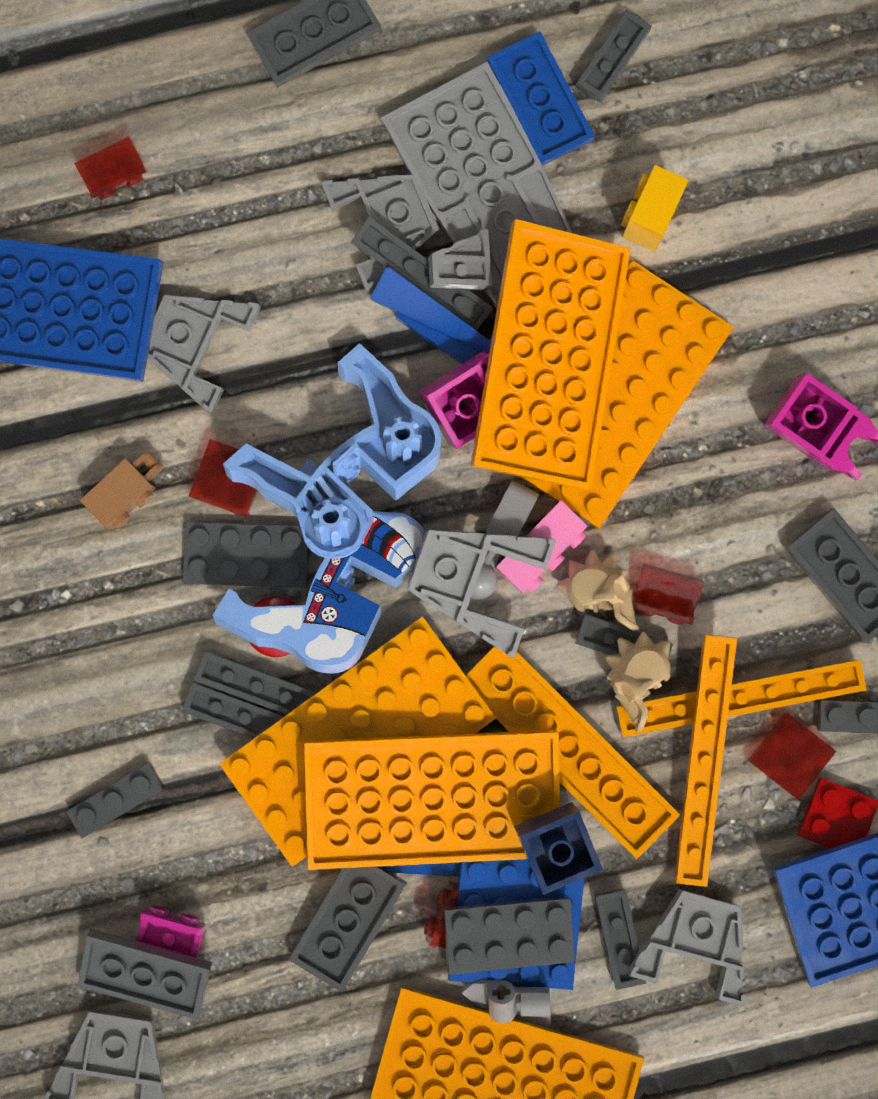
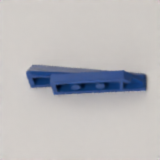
[370,266,491,364]

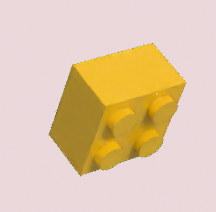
[621,165,689,252]

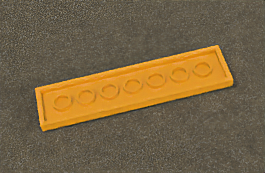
[465,646,680,859]

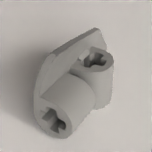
[461,980,551,1029]

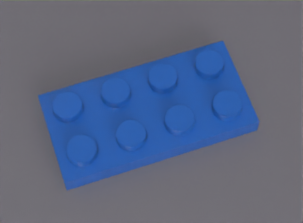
[486,32,595,166]

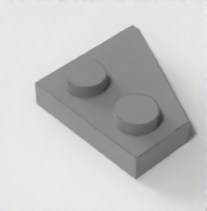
[428,229,493,290]

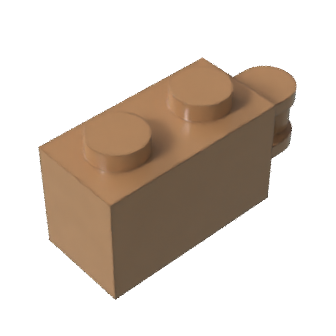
[80,450,164,530]

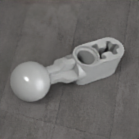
[471,480,539,600]

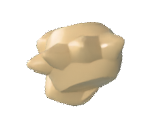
[557,550,639,632]
[605,632,671,732]

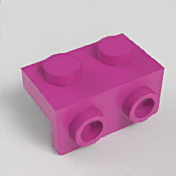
[136,905,206,958]

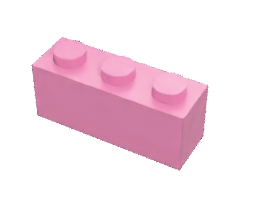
[495,501,587,594]

